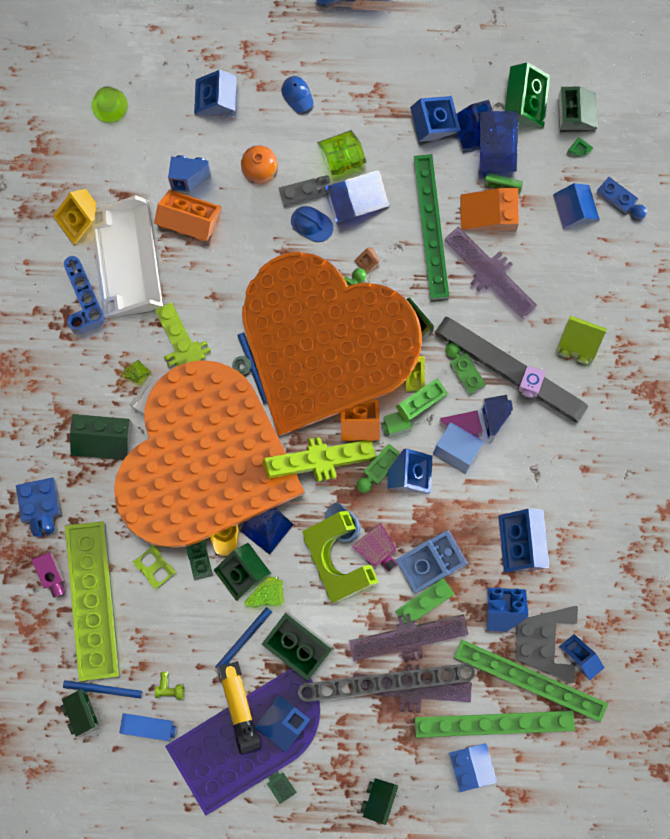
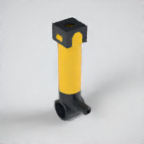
[216,661,261,755]

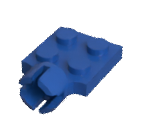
[16,477,60,537]

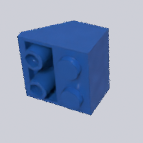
[168,155,211,193]

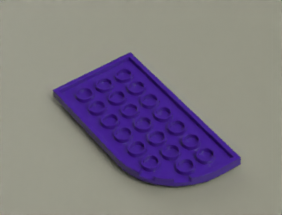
[165,668,320,816]

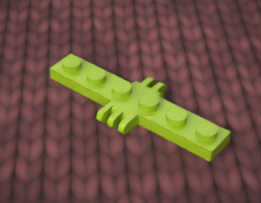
[155,302,211,368]
[263,437,377,482]

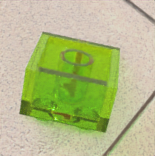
[317,130,367,175]

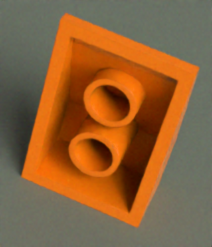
[460,188,519,231]

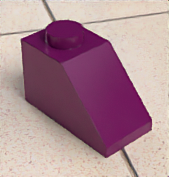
[439,410,483,438]

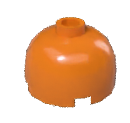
[241,145,278,184]

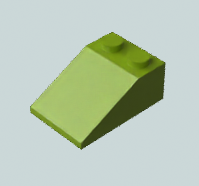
[556,315,607,364]

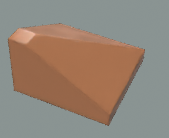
[354,247,380,274]

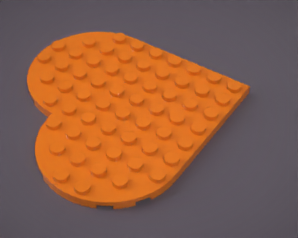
[242,252,422,436]
[114,360,305,548]

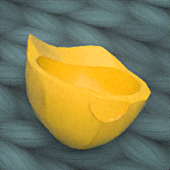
[210,524,238,556]

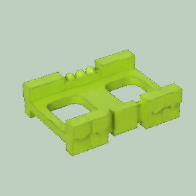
[132,545,176,590]

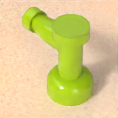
[155,672,184,700]

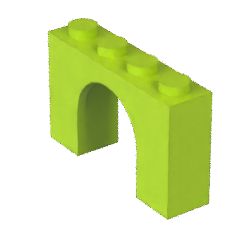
[302,511,379,603]

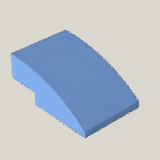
[396,530,469,593]

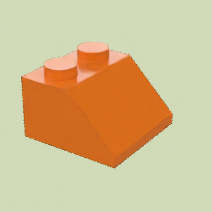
[341,400,380,442]

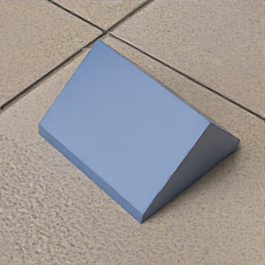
[433,422,484,473]

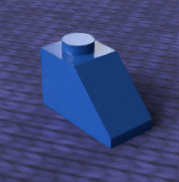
[559,634,605,680]

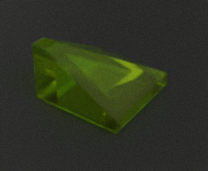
[122,360,151,383]

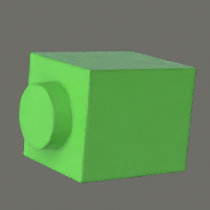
[381,412,412,438]

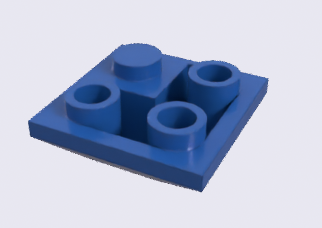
[486,587,528,632]
[255,696,310,752]

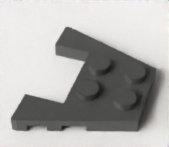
[515,606,578,683]

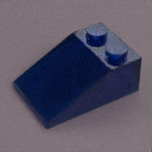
[478,111,518,172]
[325,170,389,222]

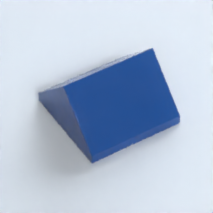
[553,183,600,229]

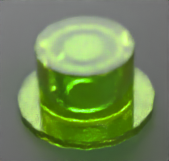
[91,86,128,123]

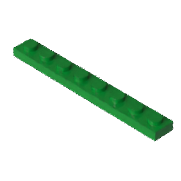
[414,154,449,300]

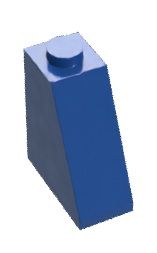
[119,713,177,742]

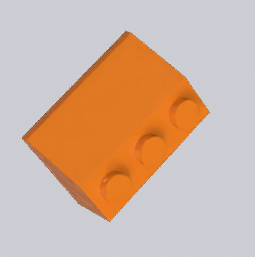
[154,189,222,241]

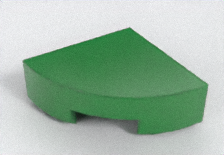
[567,137,593,157]

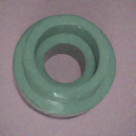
[232,356,251,375]

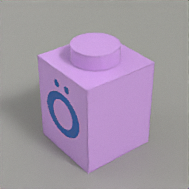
[518,366,546,398]

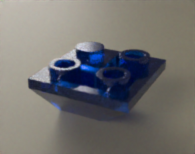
[456,100,498,151]

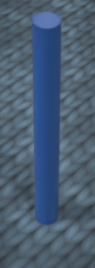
[237,333,268,405]
[215,607,272,668]
[63,680,142,699]

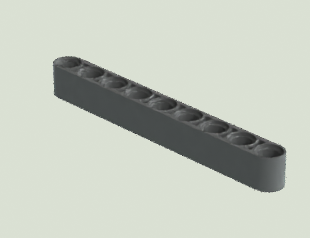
[435,316,588,423]
[298,664,475,703]

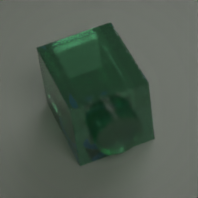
[267,771,297,804]

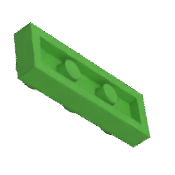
[395,378,448,422]
[395,578,454,627]

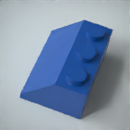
[499,509,549,573]

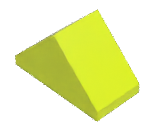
[405,356,425,392]

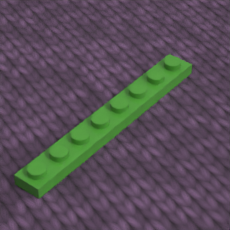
[454,640,608,722]
[415,711,575,738]

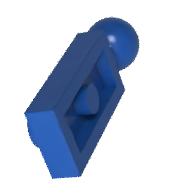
[597,177,647,219]

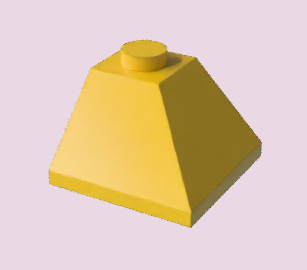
[53,189,96,245]

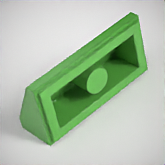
[484,173,523,194]

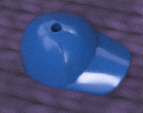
[281,76,314,113]

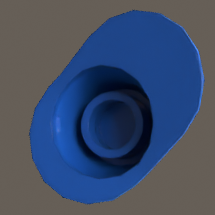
[291,206,333,242]

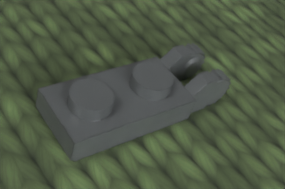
[279,175,333,207]

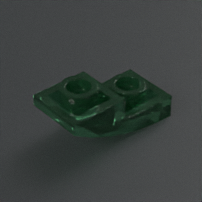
[186,539,213,580]

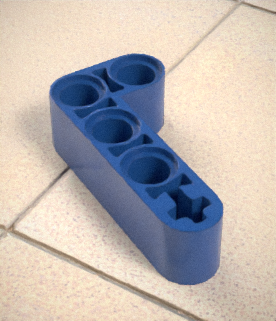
[64,256,105,335]

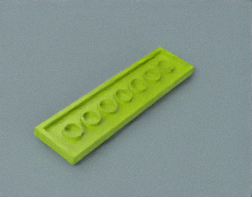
[65,521,119,682]

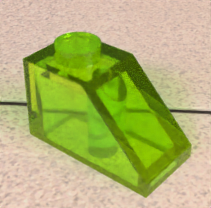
[244,577,284,608]

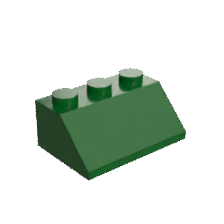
[504,62,550,128]

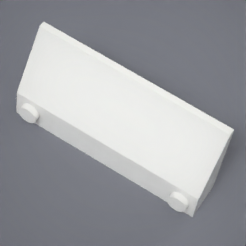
[91,195,163,318]

